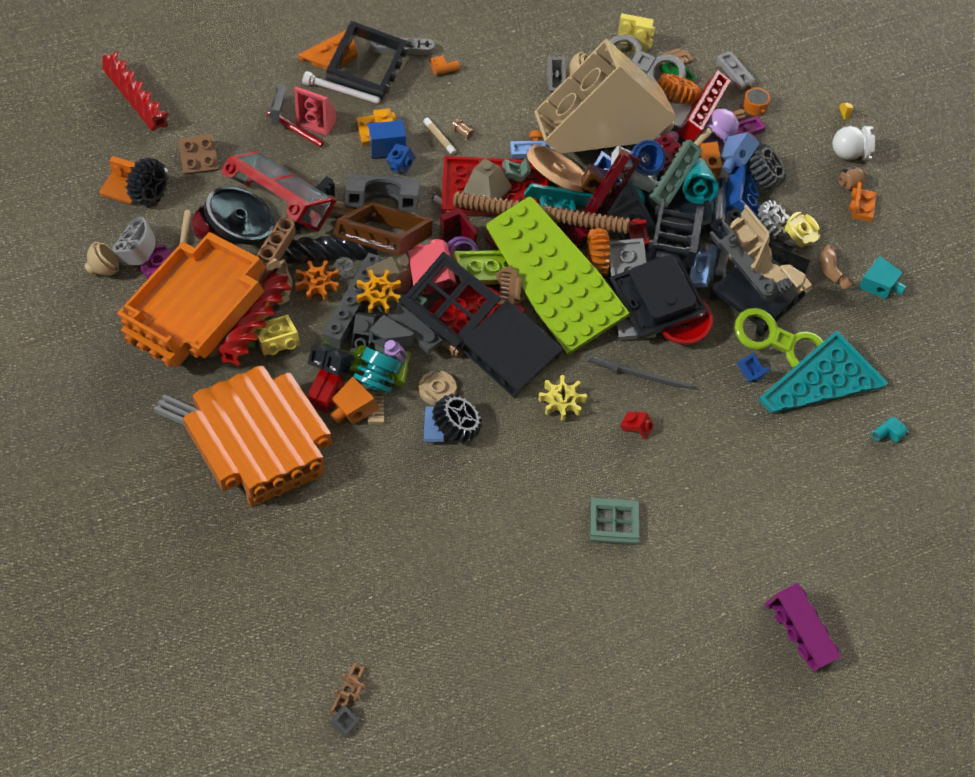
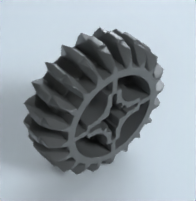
[747,144,787,190]

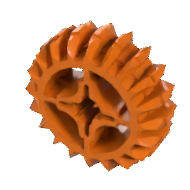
[657,74,702,105]
[587,228,610,276]

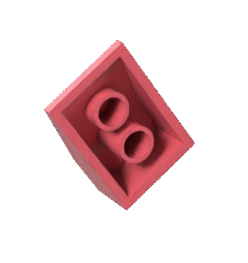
[294,87,336,136]

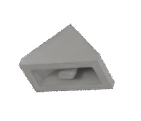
[546,57,566,91]

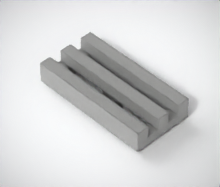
[154,394,198,426]

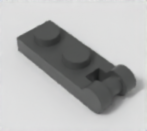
[269,84,286,125]

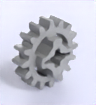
[758,200,790,237]

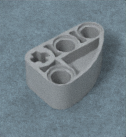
[112,216,156,266]

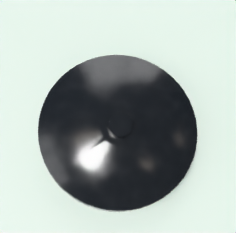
[204,186,275,245]

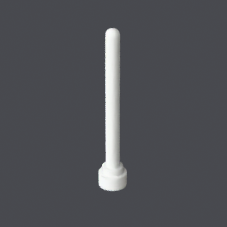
[302,71,381,104]

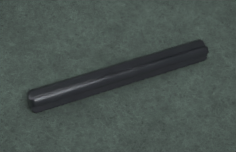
[714,177,727,225]

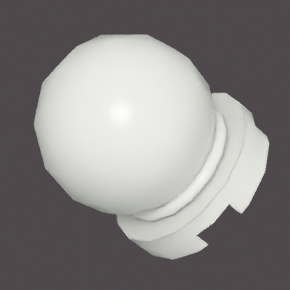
[832,126,875,161]

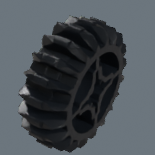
[125,157,170,206]
[432,393,482,444]

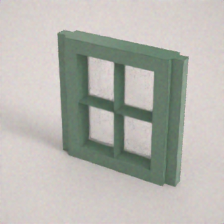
[590,498,639,545]

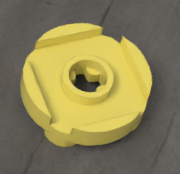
[784,212,820,247]

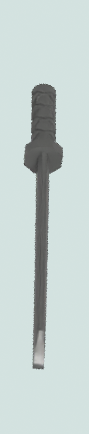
[588,355,692,389]

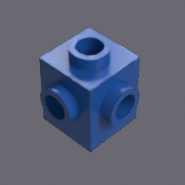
[386,144,416,174]

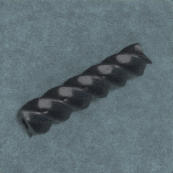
[267,236,378,264]

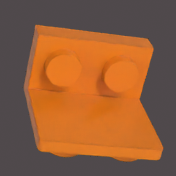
[99,156,134,205]

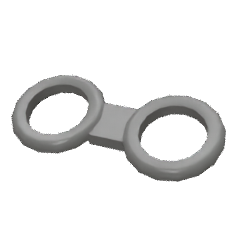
[610,34,686,83]

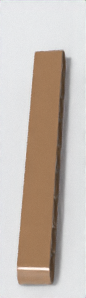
[208,217,296,357]

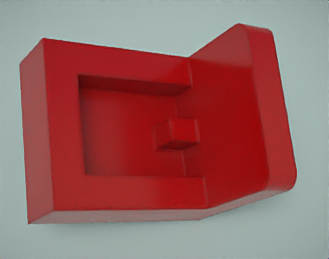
[628,219,649,246]
[620,412,654,439]

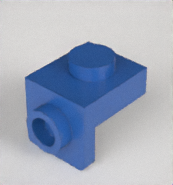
[737,352,770,382]

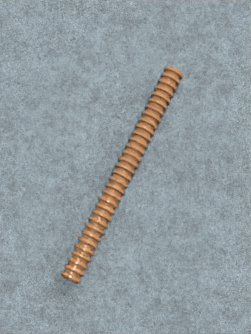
[453,191,630,234]

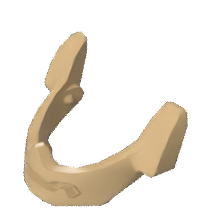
[266,258,292,305]

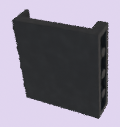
[640,179,715,244]
[710,259,806,336]
[459,300,563,398]

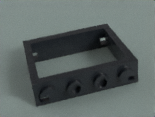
[326,21,408,100]

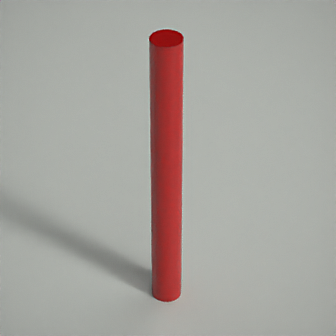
[267,111,324,148]

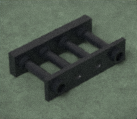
[648,199,704,267]

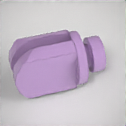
[384,340,408,365]

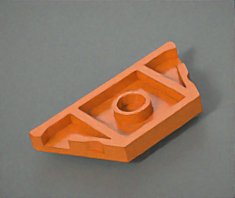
[298,30,357,70]

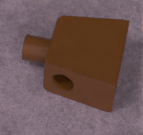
[581,164,619,198]

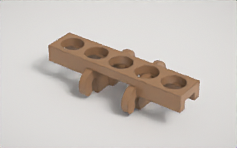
[330,663,367,714]

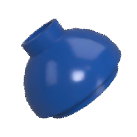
[631,140,666,176]

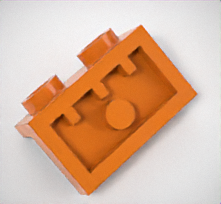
[849,182,877,222]

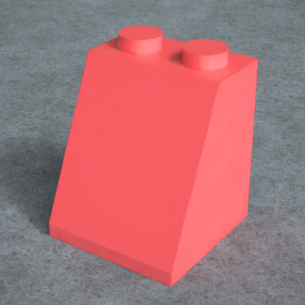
[408,239,458,295]

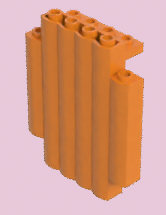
[117,232,266,368]
[183,366,333,507]

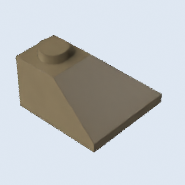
[463,158,512,199]
[366,253,412,295]

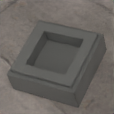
[329,705,360,737]

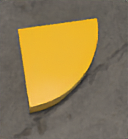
[839,103,853,120]

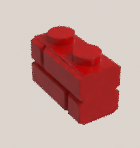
[306,369,345,413]

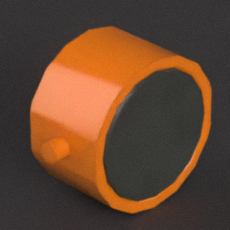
[743,88,770,116]

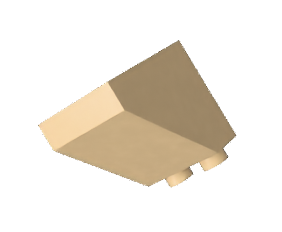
[534,39,677,154]

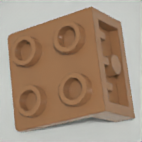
[178,134,218,174]

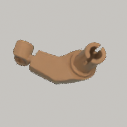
[819,245,854,289]

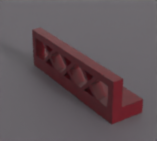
[585,149,641,216]

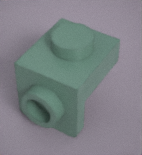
[502,158,531,182]

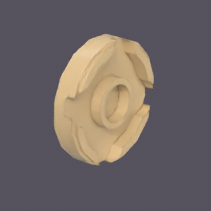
[419,371,457,405]

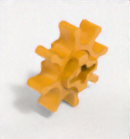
[357,269,401,313]

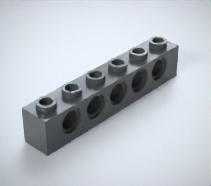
[322,253,385,350]

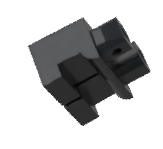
[307,343,355,376]

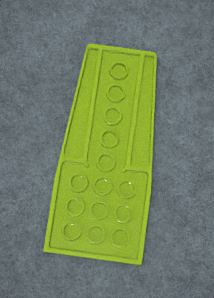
[486,197,630,356]

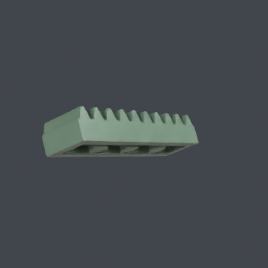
[649,140,703,208]

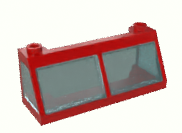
[220,151,336,232]

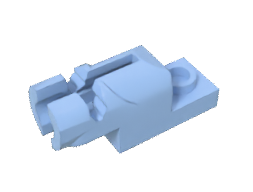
[690,243,719,288]

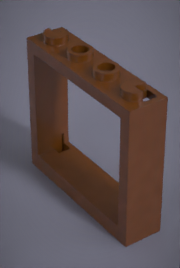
[336,202,433,256]

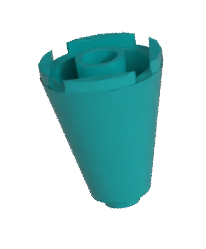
[683,158,719,204]

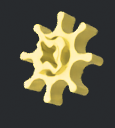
[538,375,587,421]

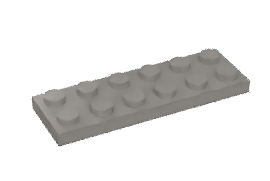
[609,238,656,340]

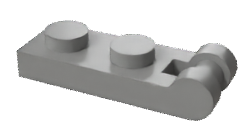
[716,51,755,91]

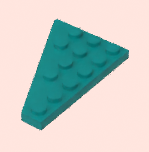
[758,330,888,414]

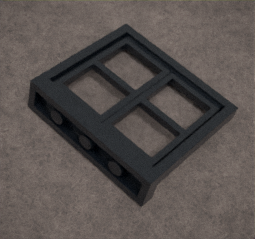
[398,251,501,350]

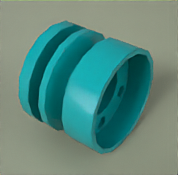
[353,347,403,393]

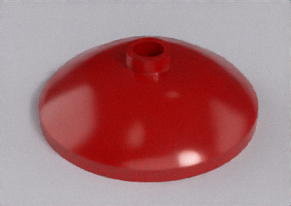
[661,300,713,345]

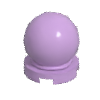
[697,108,739,151]

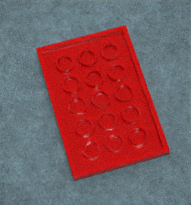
[441,156,548,216]

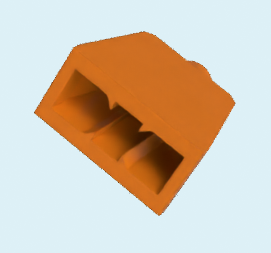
[698,142,722,180]
[330,377,379,424]

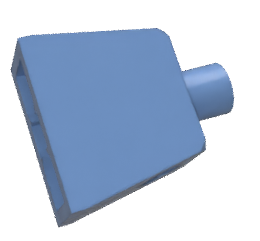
[720,132,760,173]

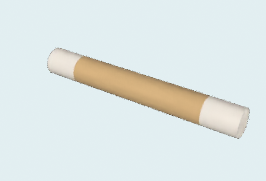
[423,118,457,155]

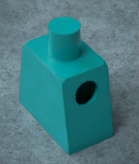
[859,256,907,299]

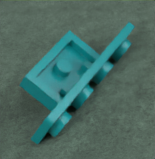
[524,184,593,210]

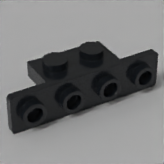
[768,234,811,274]

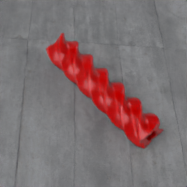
[102,51,169,131]
[218,271,291,366]

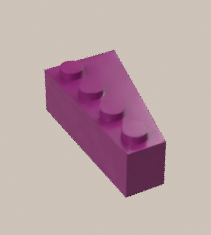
[764,583,841,672]

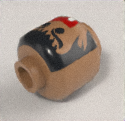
[838,166,866,190]

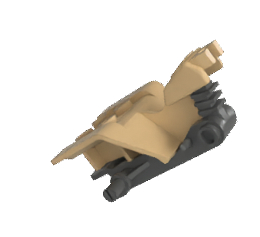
[710,205,812,301]

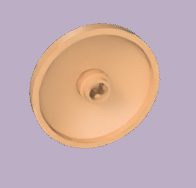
[527,145,586,192]

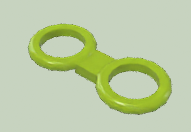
[735,308,824,368]

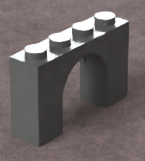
[345,173,420,212]

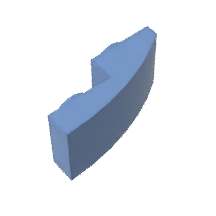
[424,407,444,443]

